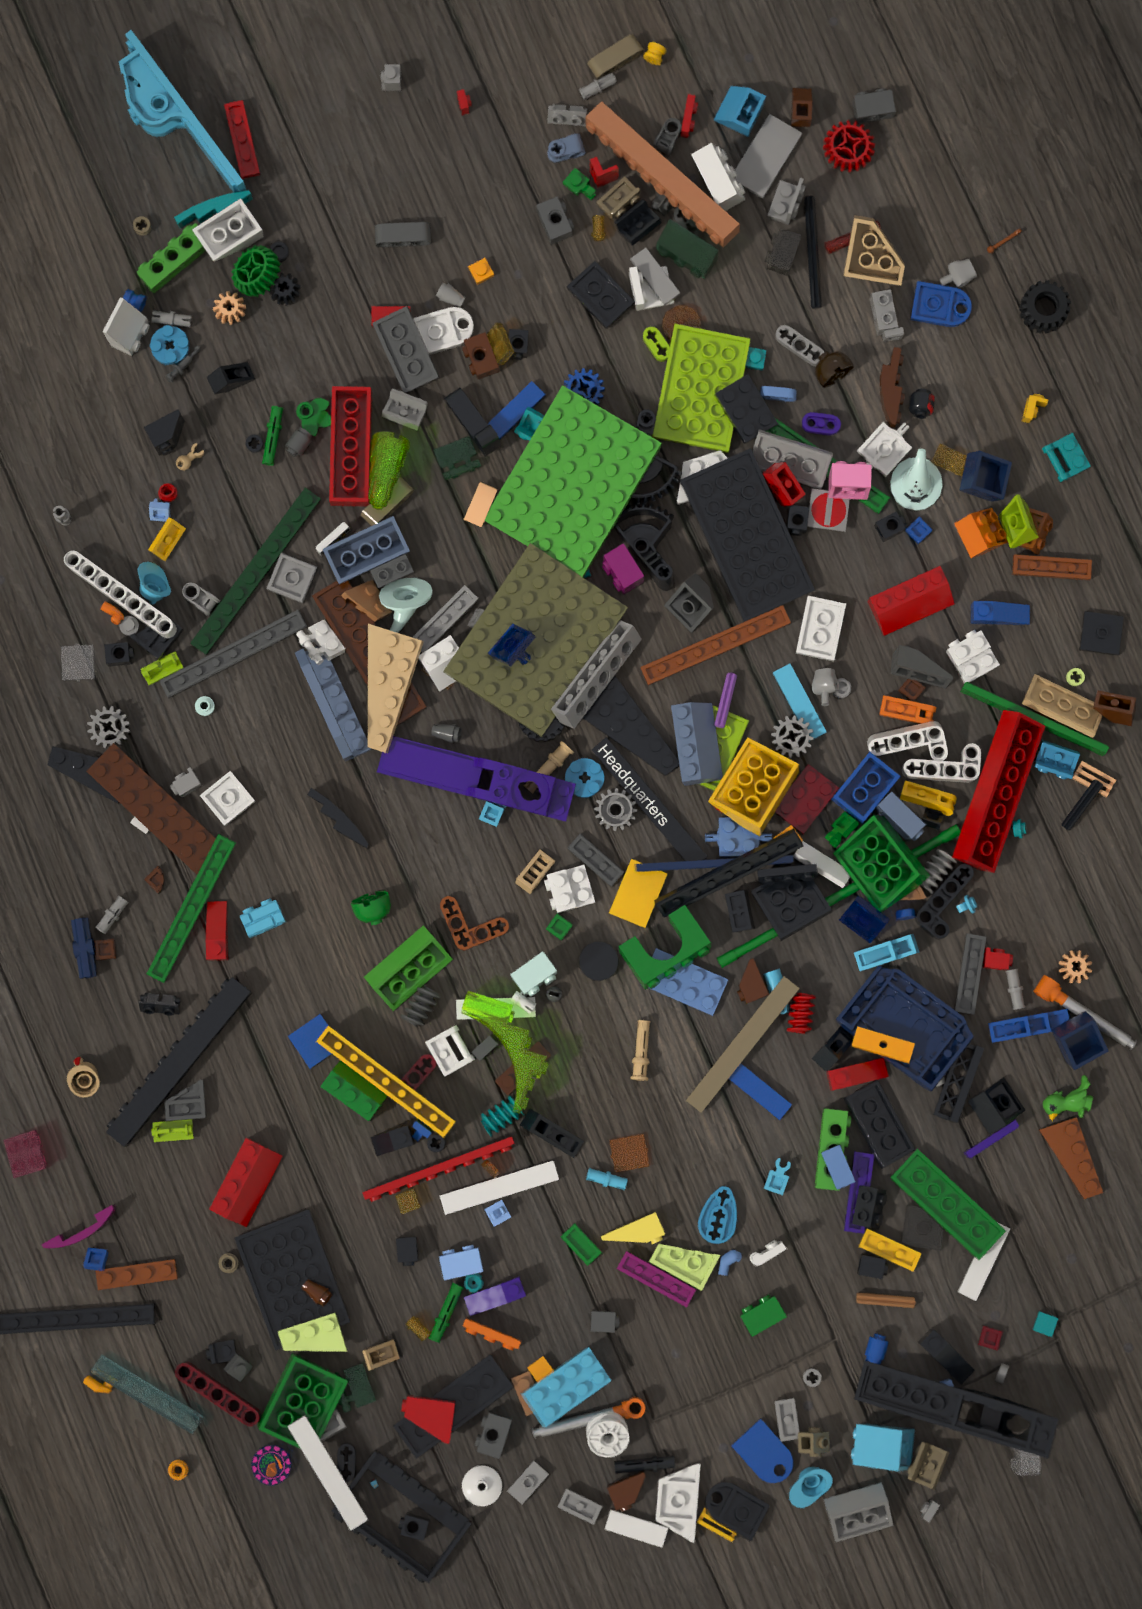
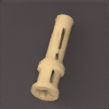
[523,741,574,794]
[630,1020,650,1081]

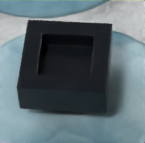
[921,807,944,830]

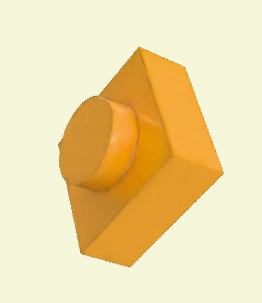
[468,258,494,285]

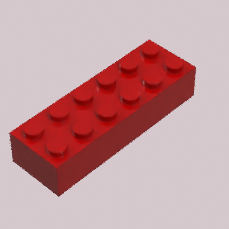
[329,386,372,506]

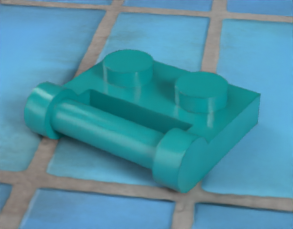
[1042,433,1091,483]

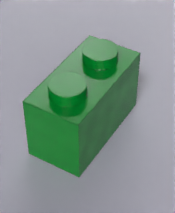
[740,1294,787,1337]

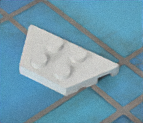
[677,451,727,505]
[656,1463,700,1543]

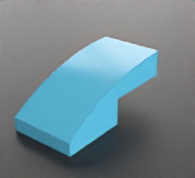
[479,801,506,827]

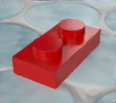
[681,94,698,138]

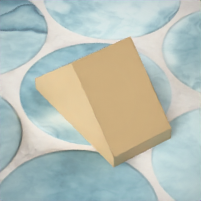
[363,1340,400,1370]

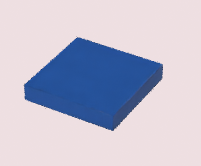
[288,1014,332,1069]

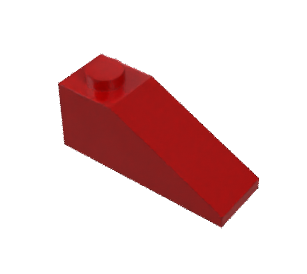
[206,901,228,961]
[826,1058,889,1091]

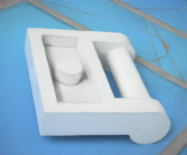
[425,1025,476,1077]
[750,1240,786,1266]

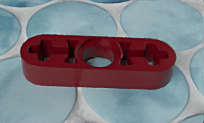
[401,1054,436,1091]

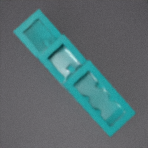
[174,190,253,229]

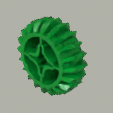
[231,245,281,297]

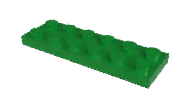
[890,1149,1006,1261]

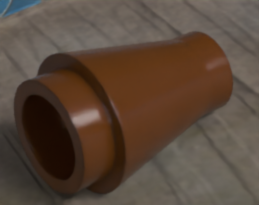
[302,1279,332,1307]

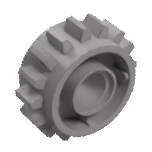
[594,788,637,831]

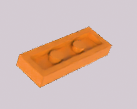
[463,1318,521,1351]

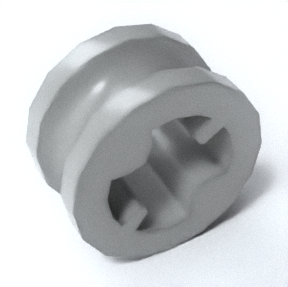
[803,1368,821,1387]

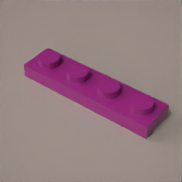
[617,1251,696,1307]

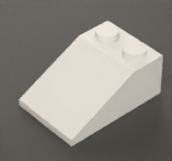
[192,199,263,262]
[103,297,150,356]

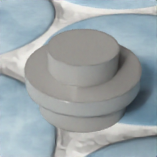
[119,616,139,636]

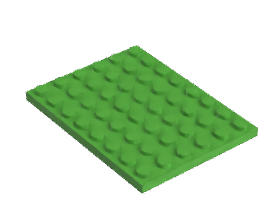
[484,385,662,578]

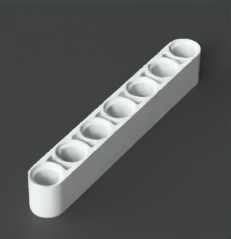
[64,551,177,638]

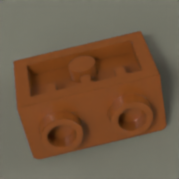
[1019,508,1053,555]

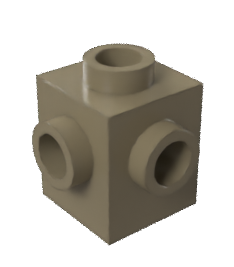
[798,1427,830,1457]

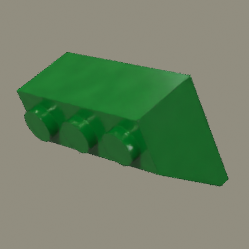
[320,1060,388,1121]

